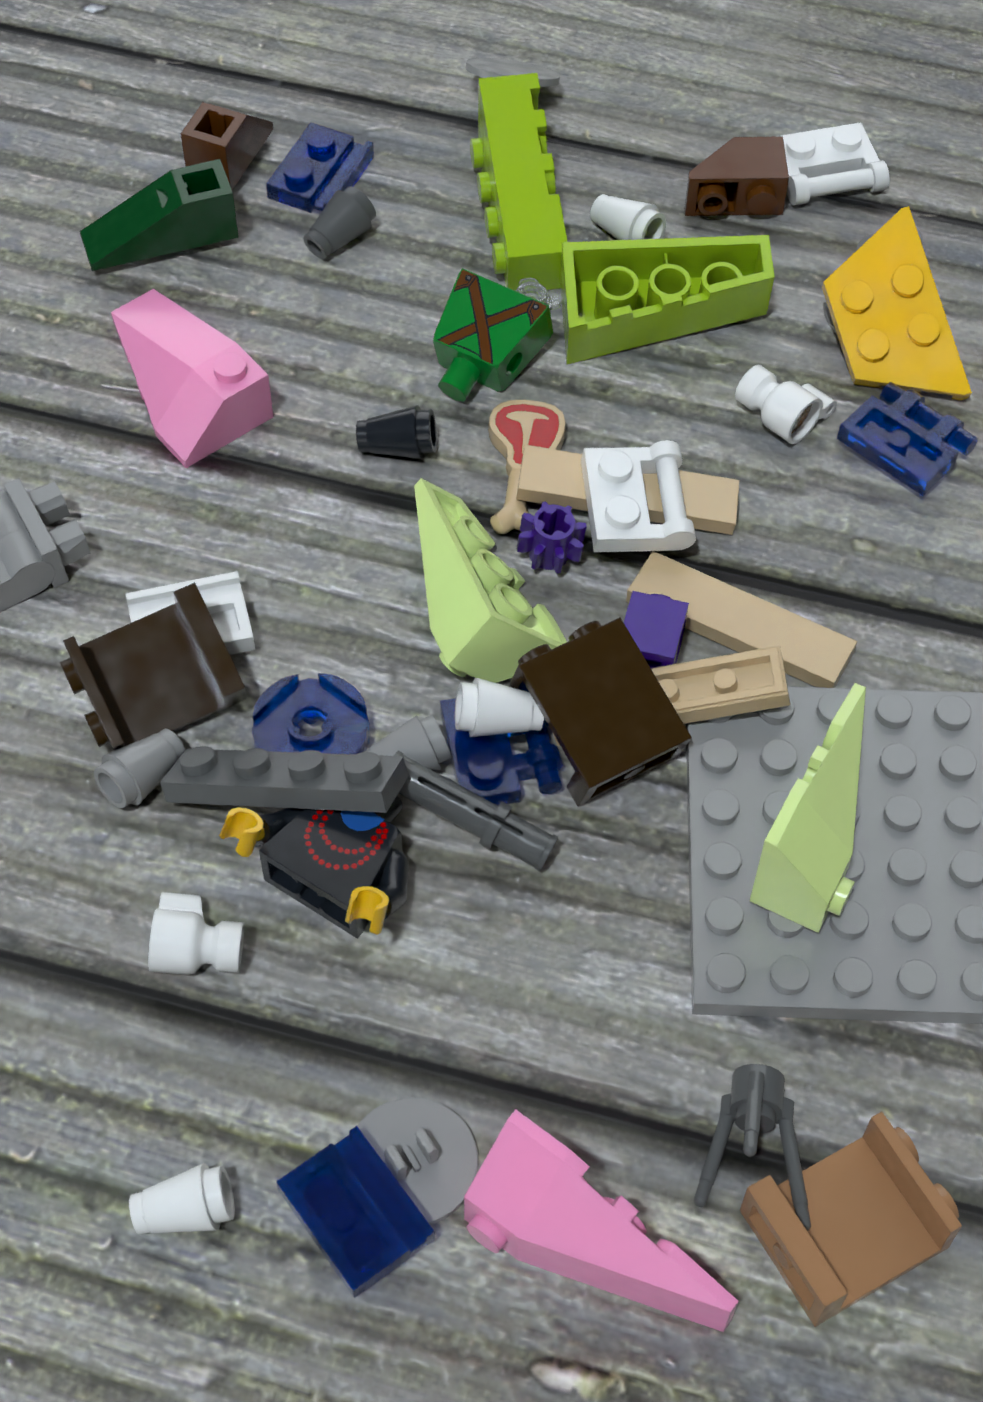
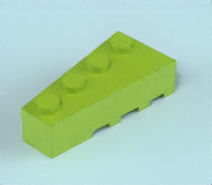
[470,73,568,293]
[560,235,775,365]

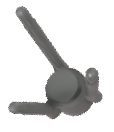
[694,1064,811,1231]

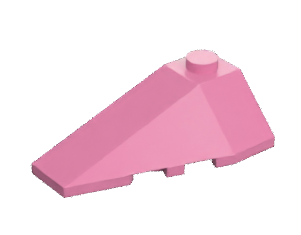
[111,289,273,468]
[464,1109,739,1332]

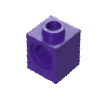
[623,591,689,668]

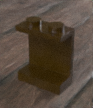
[59,582,246,751]
[509,617,692,807]

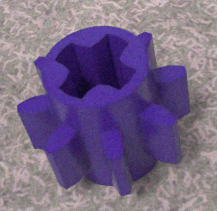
[516,501,587,574]

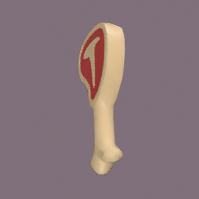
[488,399,566,534]

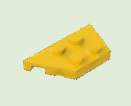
[822,206,972,400]

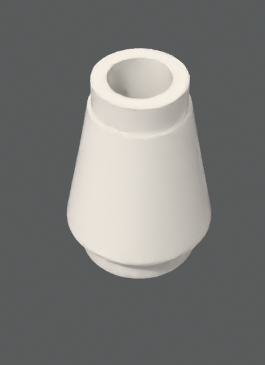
[590,194,666,240]
[455,678,544,737]
[129,1163,235,1235]

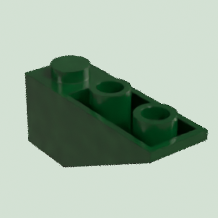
[80,159,239,271]

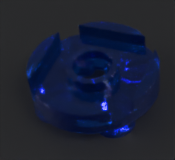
[252,673,371,754]

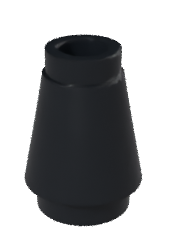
[356,405,437,459]

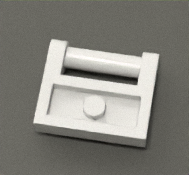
[781,122,890,206]
[581,440,696,552]

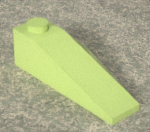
[414,478,567,683]
[750,683,866,933]

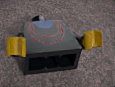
[219,796,409,939]

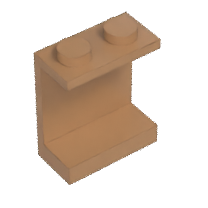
[740,1111,962,1327]

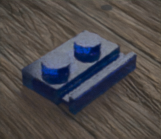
[266,122,374,213]
[276,1126,435,1298]

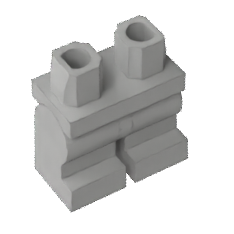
[0,478,90,612]

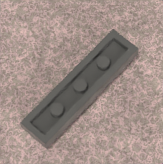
[160,746,409,813]

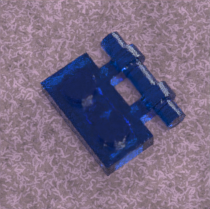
[837,382,978,496]
[440,690,563,806]

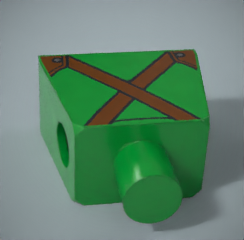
[433,268,554,402]

